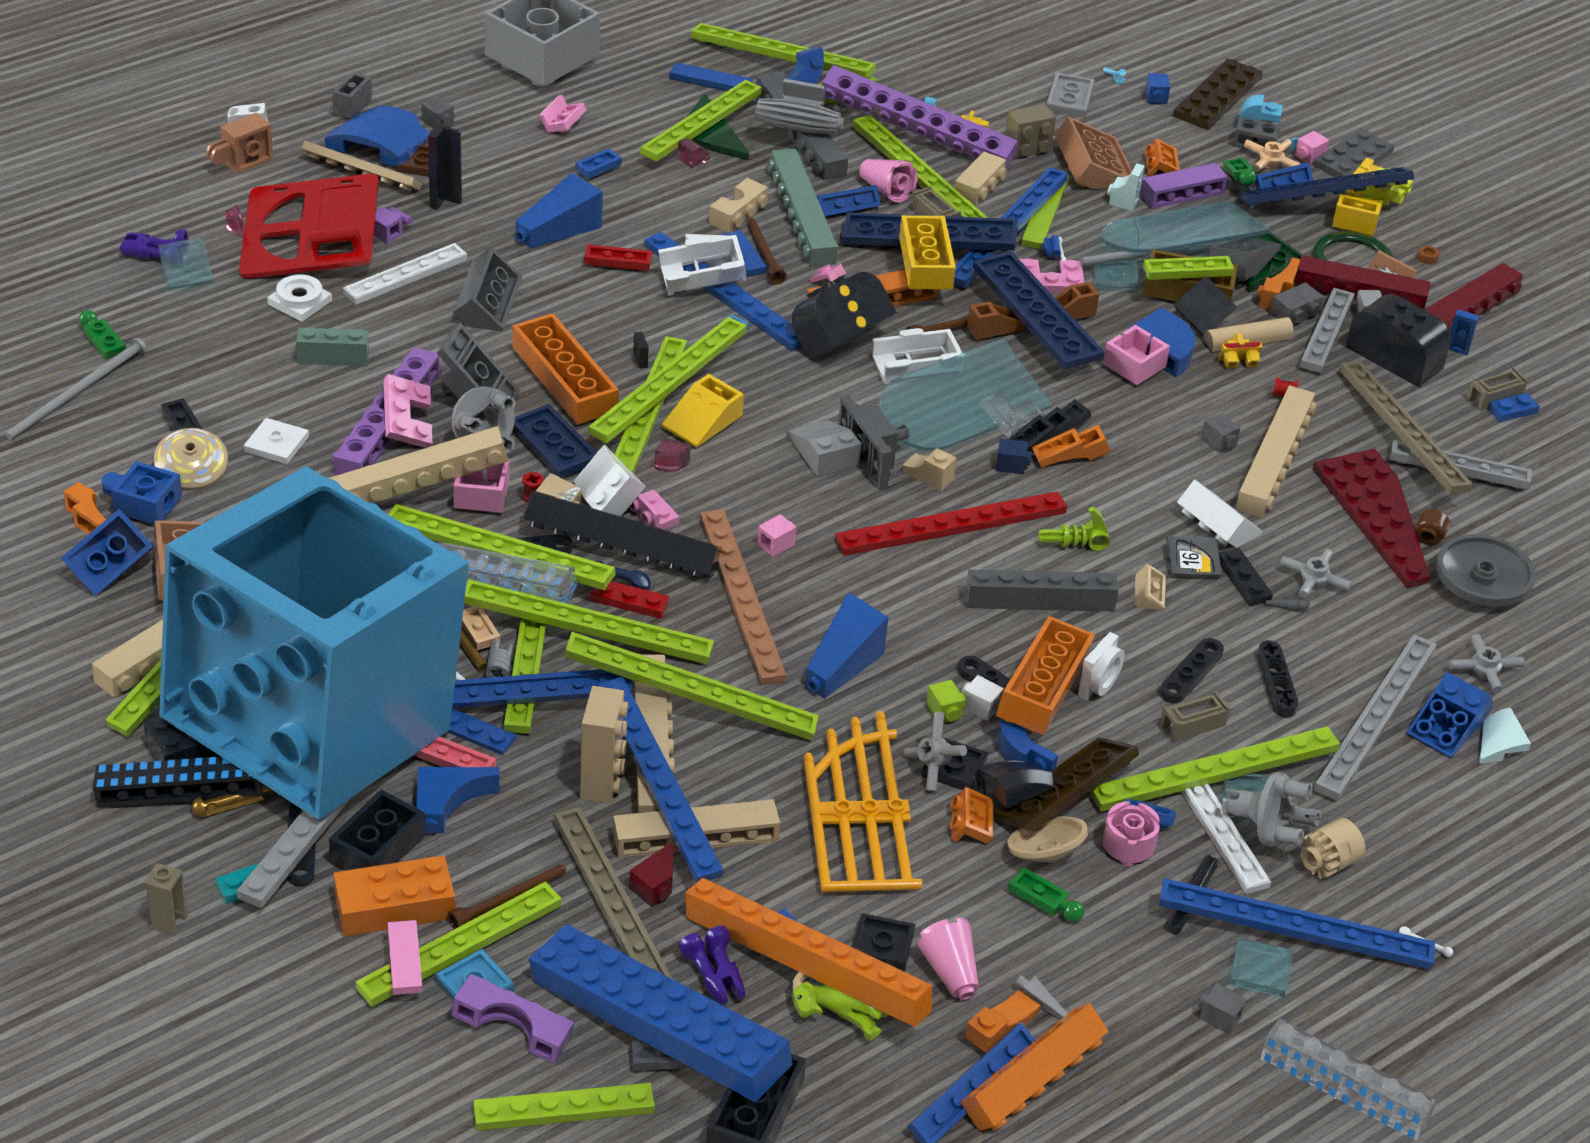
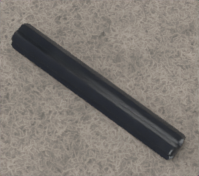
[1166,855,1218,935]

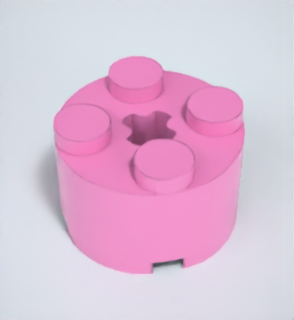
[1102,802,1160,866]

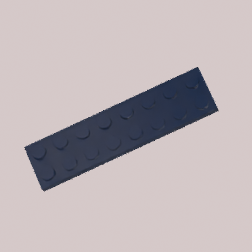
[1239,167,1414,207]
[842,212,1018,252]
[973,251,1104,370]

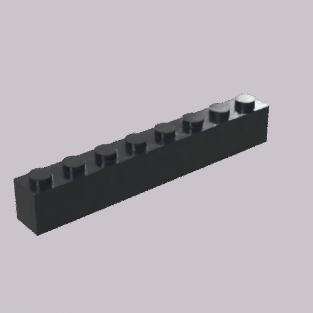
[524,491,722,579]

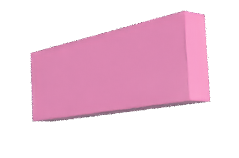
[388,920,422,995]

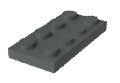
[1313,129,1395,177]

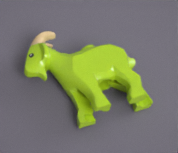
[792,972,888,1042]

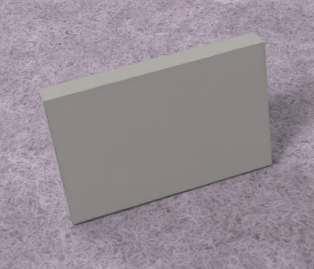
[1046,73,1095,117]

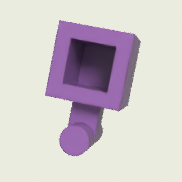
[374,207,413,244]

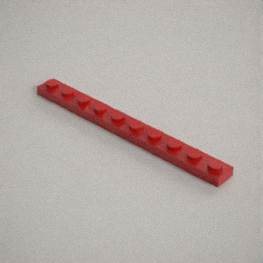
[835,491,1067,556]

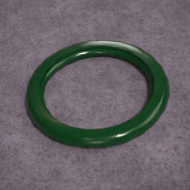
[1313,231,1393,261]

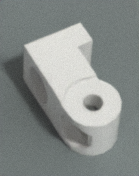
[227,103,268,124]

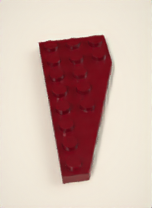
[1313,448,1430,589]

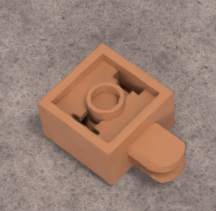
[206,112,273,174]

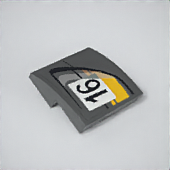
[1166,536,1221,579]

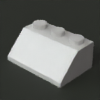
[1177,479,1263,548]

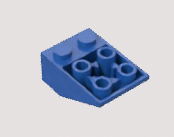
[1406,672,1493,758]

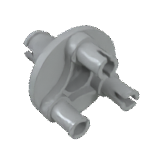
[452,386,516,452]
[1222,772,1321,847]

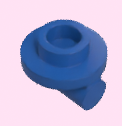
[1041,235,1061,259]

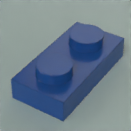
[575,148,622,179]
[1449,310,1479,356]
[1488,393,1540,422]

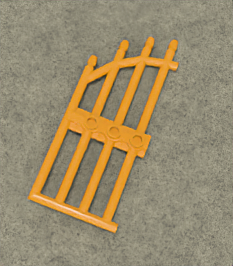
[803,711,922,892]

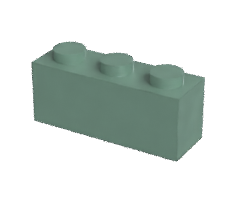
[296,327,369,366]

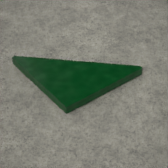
[686,94,749,160]
[1247,219,1304,293]

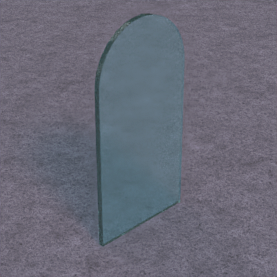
[1101,201,1270,253]
[879,338,1052,450]

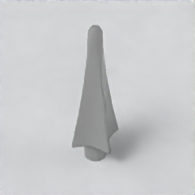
[1015,975,1068,1020]

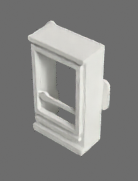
[658,235,747,296]
[871,328,965,384]

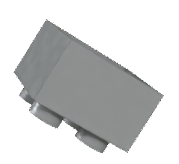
[485,0,600,87]

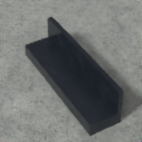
[428,125,462,210]

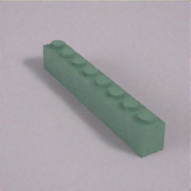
[768,149,838,267]

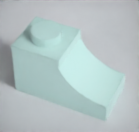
[1107,163,1145,211]

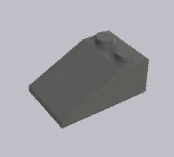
[1209,237,1281,281]

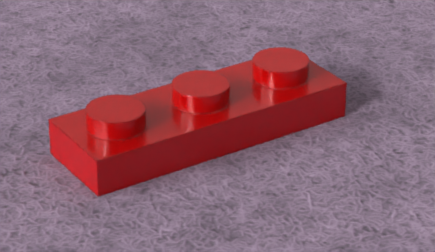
[584,244,653,271]
[590,581,669,619]

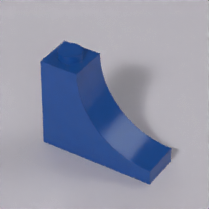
[416,767,500,833]

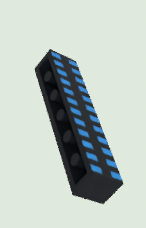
[93,757,263,808]

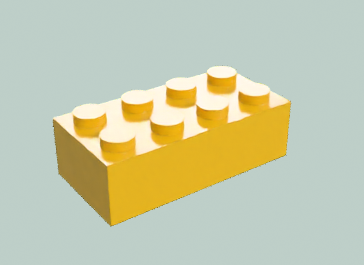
[899,215,956,290]

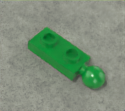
[1223,158,1256,186]
[79,310,126,360]
[1008,867,1085,923]

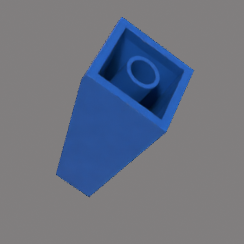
[515,173,603,248]
[806,593,888,699]

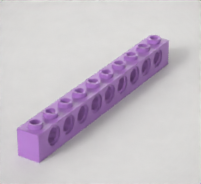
[822,65,1018,169]

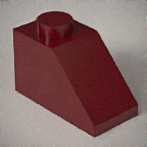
[629,843,674,907]

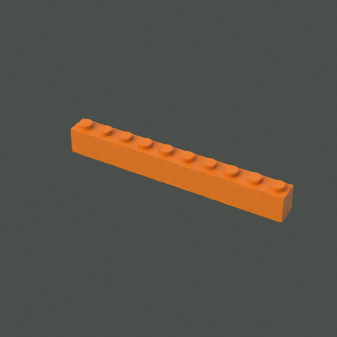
[685,878,932,1027]

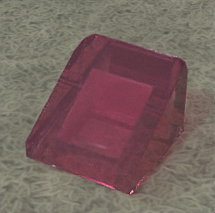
[226,205,244,237]

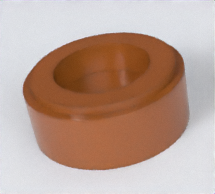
[1417,246,1440,264]

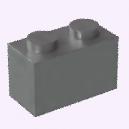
[332,72,372,119]
[1270,283,1323,325]

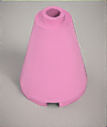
[859,159,917,203]
[916,918,979,1000]

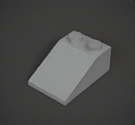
[787,420,862,477]

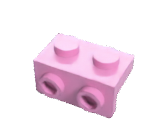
[540,95,587,133]

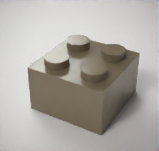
[1005,104,1056,159]

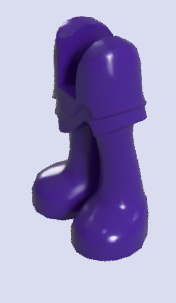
[120,229,189,264]
[678,925,745,1005]

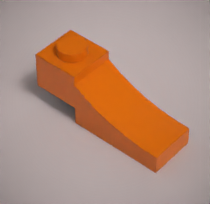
[1257,258,1300,310]
[1032,425,1111,468]
[64,482,106,534]
[965,990,1041,1052]

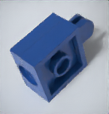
[101,461,182,525]

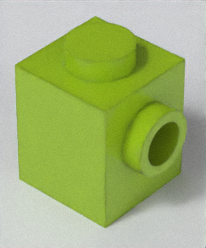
[926,680,966,723]

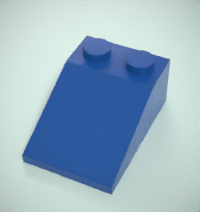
[61,509,153,596]

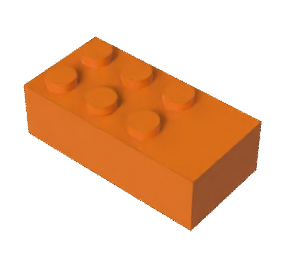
[333,855,455,937]

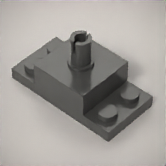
[437,323,520,399]
[838,395,909,490]

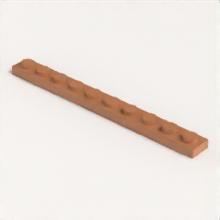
[700,509,786,686]

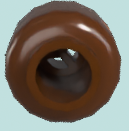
[1415,509,1450,544]

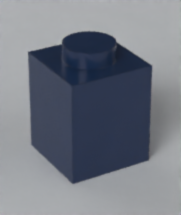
[996,438,1031,475]

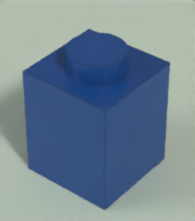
[1145,73,1170,104]

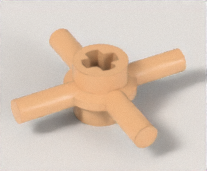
[1244,139,1300,172]

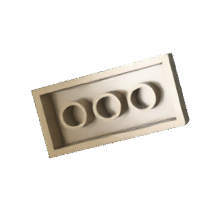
[580,686,628,804]

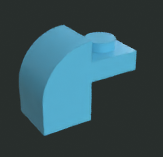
[1238,95,1283,123]

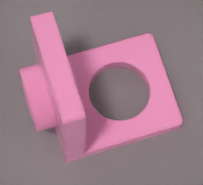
[809,264,846,283]

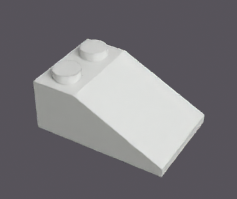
[574,445,646,516]

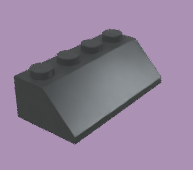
[453,247,522,331]

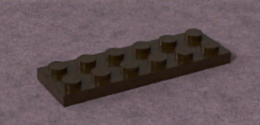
[1173,58,1263,130]
[993,737,1139,832]

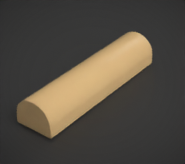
[1203,317,1293,352]

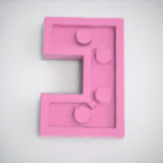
[1019,258,1084,293]
[384,374,433,448]

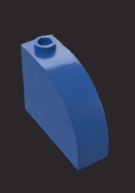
[1127,307,1195,377]

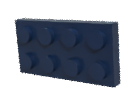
[513,404,597,478]

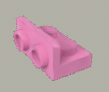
[629,489,680,530]

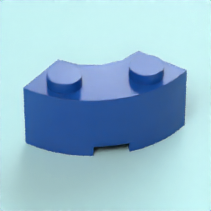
[785,47,824,84]

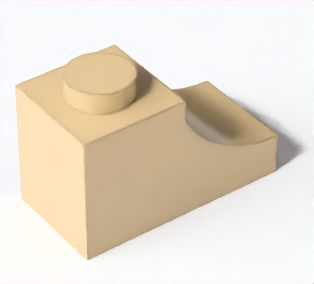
[902,448,957,491]

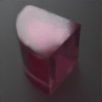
[678,138,710,168]
[654,437,691,472]

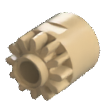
[1299,818,1366,879]

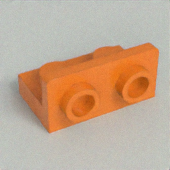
[1144,138,1180,176]
[950,787,993,844]

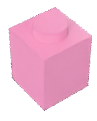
[1295,131,1329,165]
[757,514,797,557]

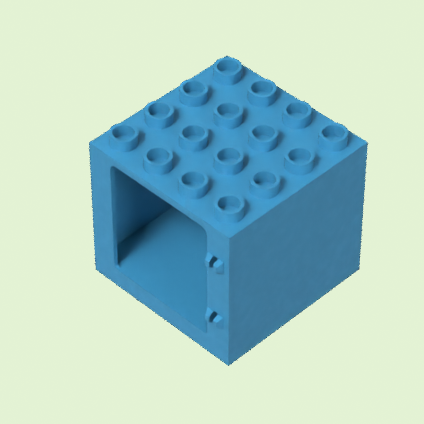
[159,466,469,820]

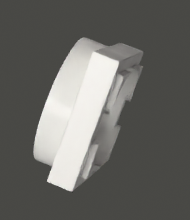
[267,275,332,322]
[1078,632,1125,701]

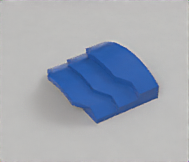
[324,105,430,167]

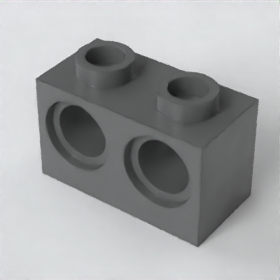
[1233,117,1281,150]

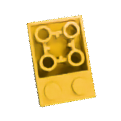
[1332,190,1384,236]
[661,374,744,448]

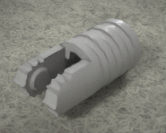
[485,638,514,678]

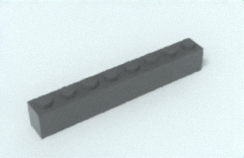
[756,71,848,181]

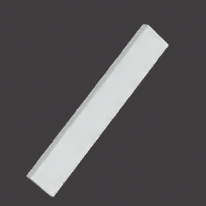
[343,243,467,305]
[1180,784,1271,894]

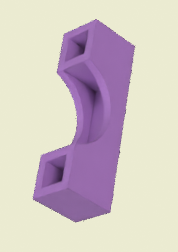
[452,974,574,1064]

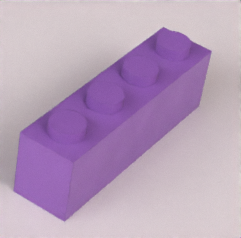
[1140,163,1228,209]

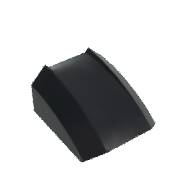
[975,760,1053,808]

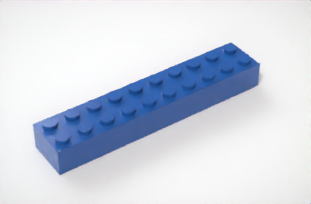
[529,924,792,1103]

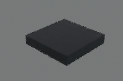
[1173,276,1237,336]
[921,737,989,790]
[852,913,916,972]

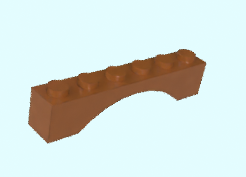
[967,281,1099,340]

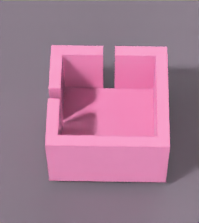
[1103,325,1170,385]
[454,459,510,513]

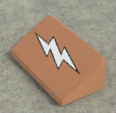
[1368,250,1417,278]

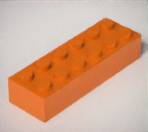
[512,313,619,425]
[996,616,1096,735]

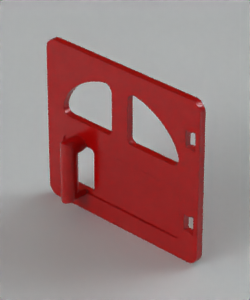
[239,174,379,279]

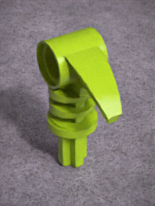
[1038,506,1111,551]

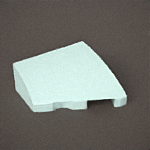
[1479,708,1531,764]

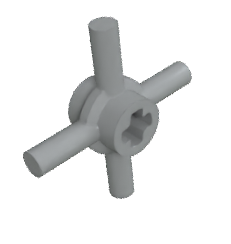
[1280,549,1352,598]
[1449,634,1525,693]
[904,712,967,792]

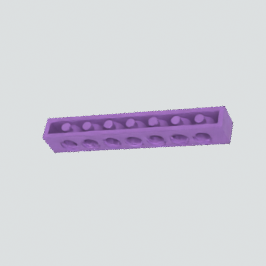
[332,347,440,475]

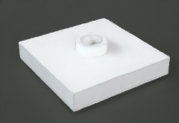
[244,418,309,464]

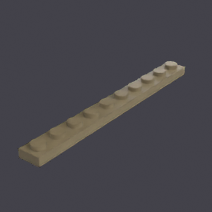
[1339,361,1473,494]
[554,807,673,979]

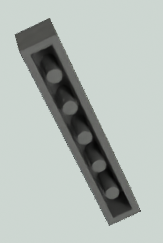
[966,569,1119,612]

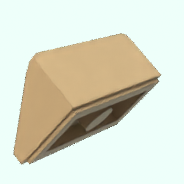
[1134,564,1166,610]

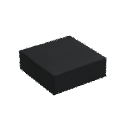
[633,332,649,369]

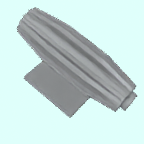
[755,79,844,134]

